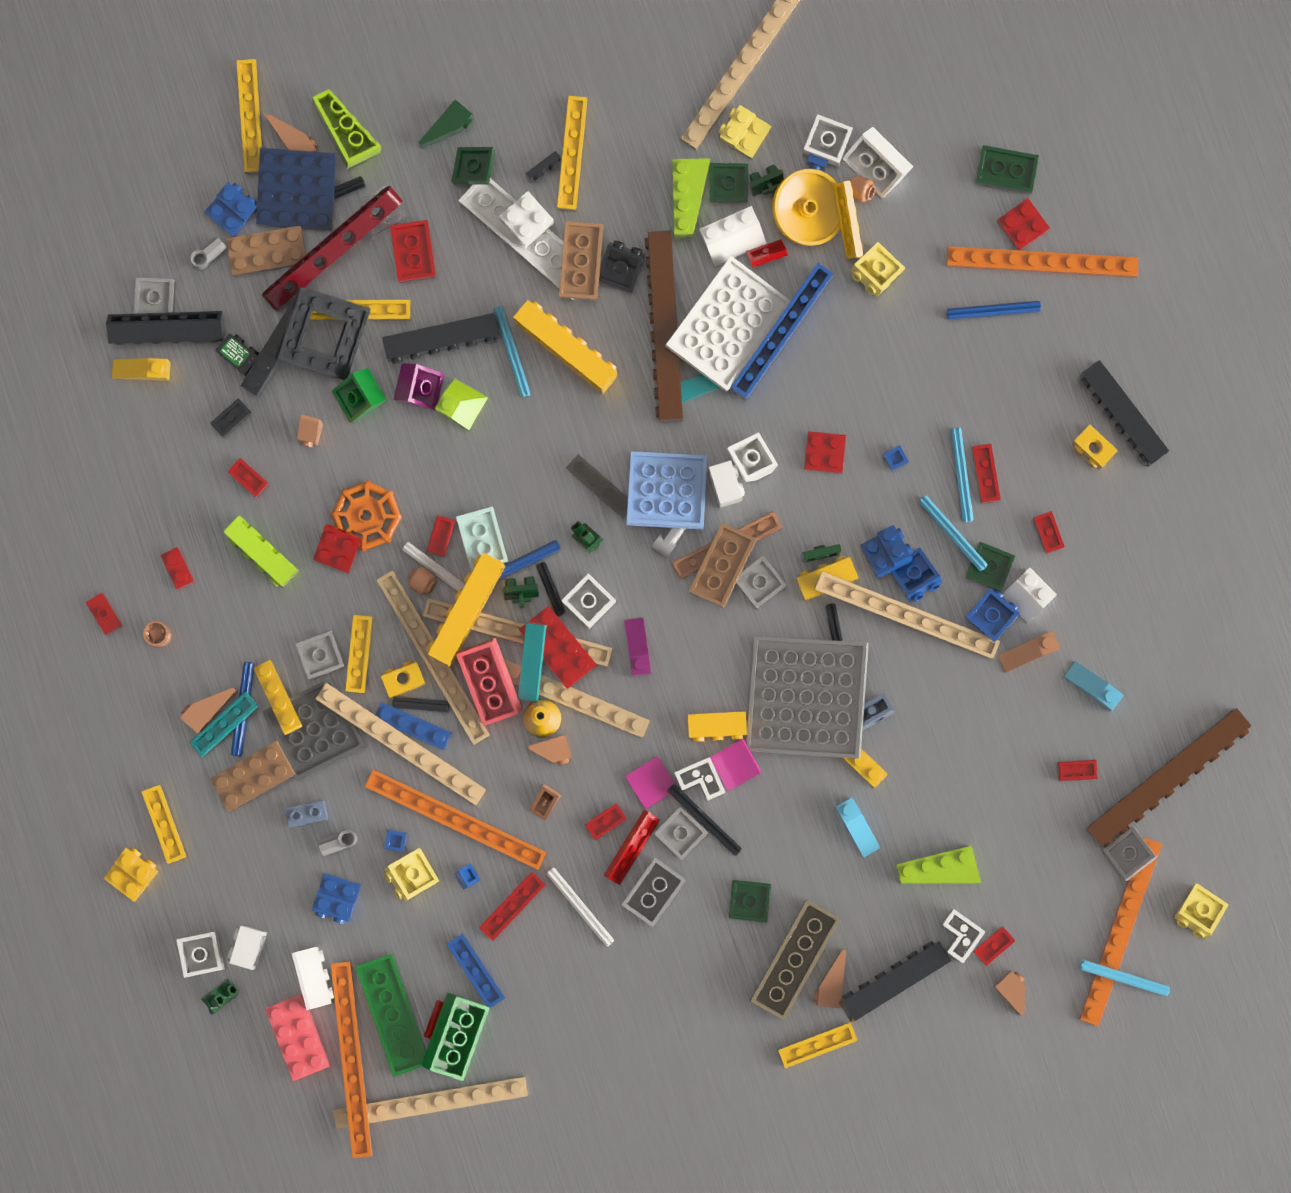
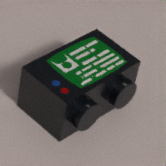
[215,333,260,377]

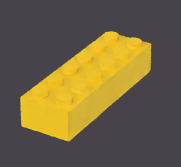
[513,300,617,395]
[427,552,505,668]

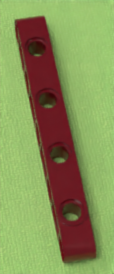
[262,186,403,310]

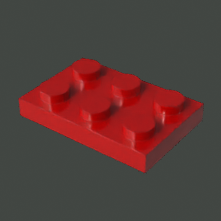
[390,220,436,282]

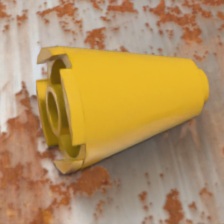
[523,699,561,738]

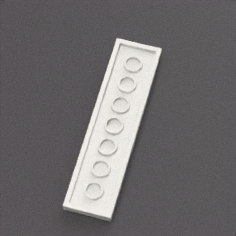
[459,178,574,301]

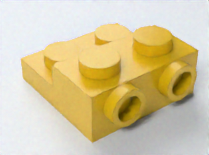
[103,847,158,902]

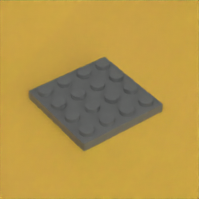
[262,677,366,781]

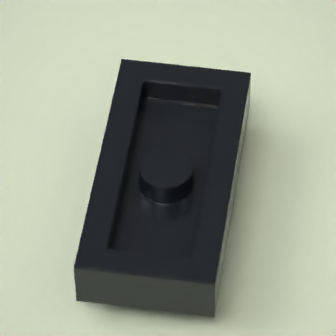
[525,151,561,183]
[210,398,252,438]

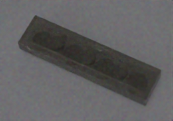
[566,454,628,519]

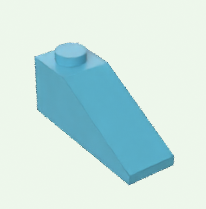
[1064,661,1124,712]
[835,798,880,858]

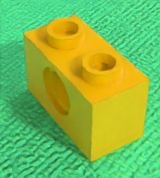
[1072,425,1118,469]
[381,660,426,699]

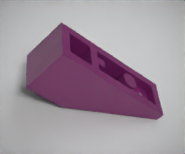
[624,618,651,677]

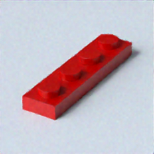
[604,810,660,885]
[479,872,546,941]

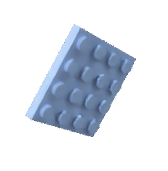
[627,451,707,529]

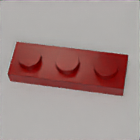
[972,444,1001,504]

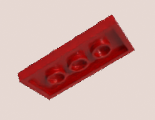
[519,605,597,689]

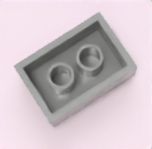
[622,858,686,927]

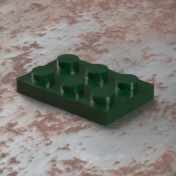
[976,145,1039,194]

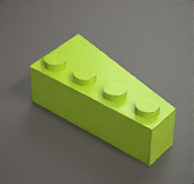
[312,89,381,169]
[672,158,711,239]
[223,515,299,587]
[895,846,981,884]

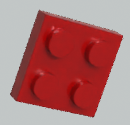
[997,198,1050,250]
[804,431,846,474]
[313,524,362,574]

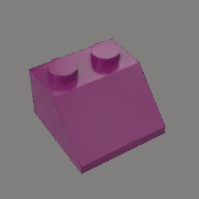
[393,363,444,410]

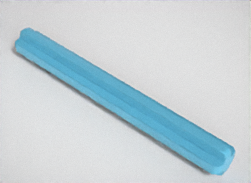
[494,306,530,397]
[951,428,973,522]
[919,496,987,571]
[1079,960,1170,996]

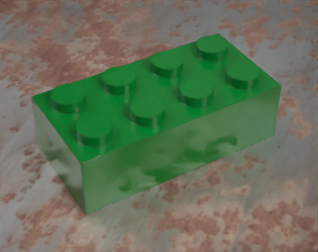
[421,992,490,1081]

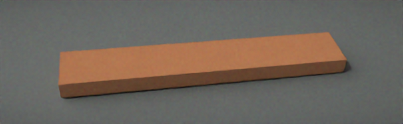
[671,511,782,580]

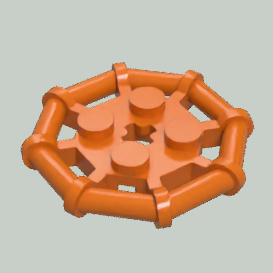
[330,480,402,552]

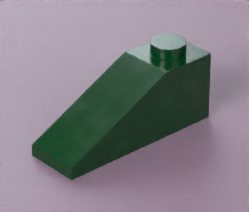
[418,100,474,149]

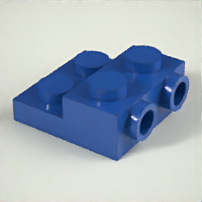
[204,182,257,237]
[860,525,913,578]
[890,547,942,602]
[965,588,1020,643]
[312,873,361,924]

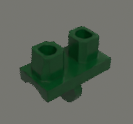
[749,164,784,198]
[570,521,603,553]
[503,576,539,608]
[201,979,239,1015]

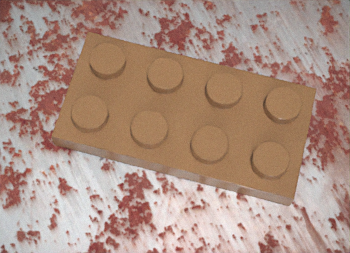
[559,221,604,300]
[226,226,306,277]
[689,523,757,608]
[210,741,296,812]

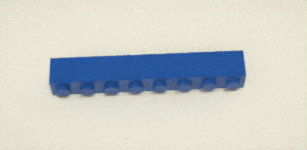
[730,263,834,401]

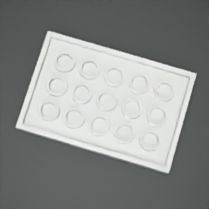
[665,256,791,392]

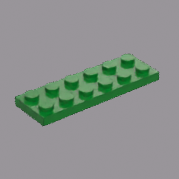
[355,954,426,1077]

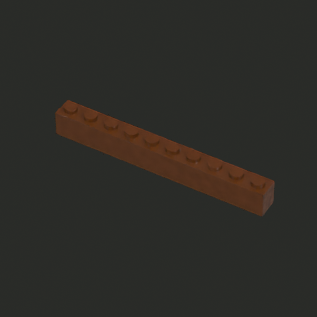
[645,230,683,423]
[1085,708,1251,847]

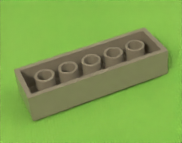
[750,899,841,1020]

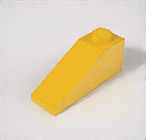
[112,358,170,381]

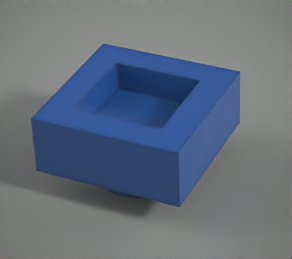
[807,154,828,171]
[883,445,909,471]
[384,830,407,852]
[454,864,480,890]

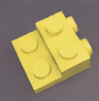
[718,105,772,160]
[850,242,905,297]
[384,848,439,902]
[1174,883,1229,939]

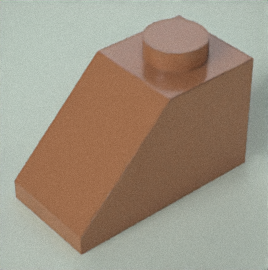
[297,415,323,448]
[528,735,572,766]
[993,971,1025,1016]

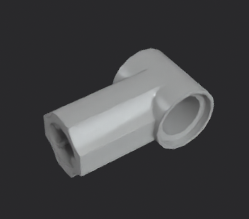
[190,235,227,271]
[651,527,686,558]
[318,830,358,857]

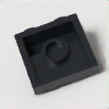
[599,240,646,293]

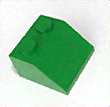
[332,368,387,423]

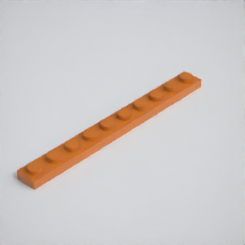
[947,246,1138,278]
[365,770,547,870]
[1079,837,1162,1026]
[331,962,372,1159]

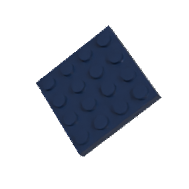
[256,147,337,230]

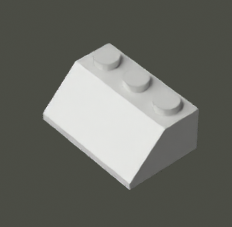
[842,127,913,198]
[699,206,767,267]
[292,947,334,1010]

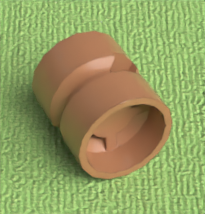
[143,621,171,648]

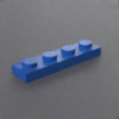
[375,702,452,750]
[447,933,505,1008]

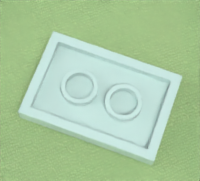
[456,506,508,572]

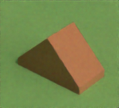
[529,784,561,820]

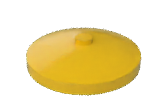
[772,169,841,246]

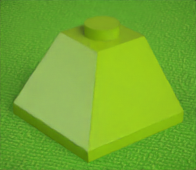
[435,379,488,430]

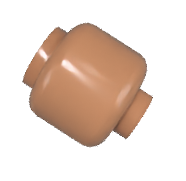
[848,175,875,203]
[407,567,437,595]

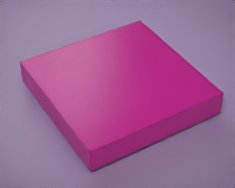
[710,739,762,791]
[625,756,676,809]

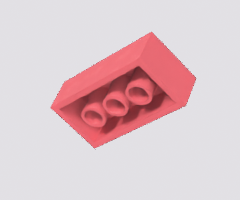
[456,638,522,726]
[265,994,331,1081]

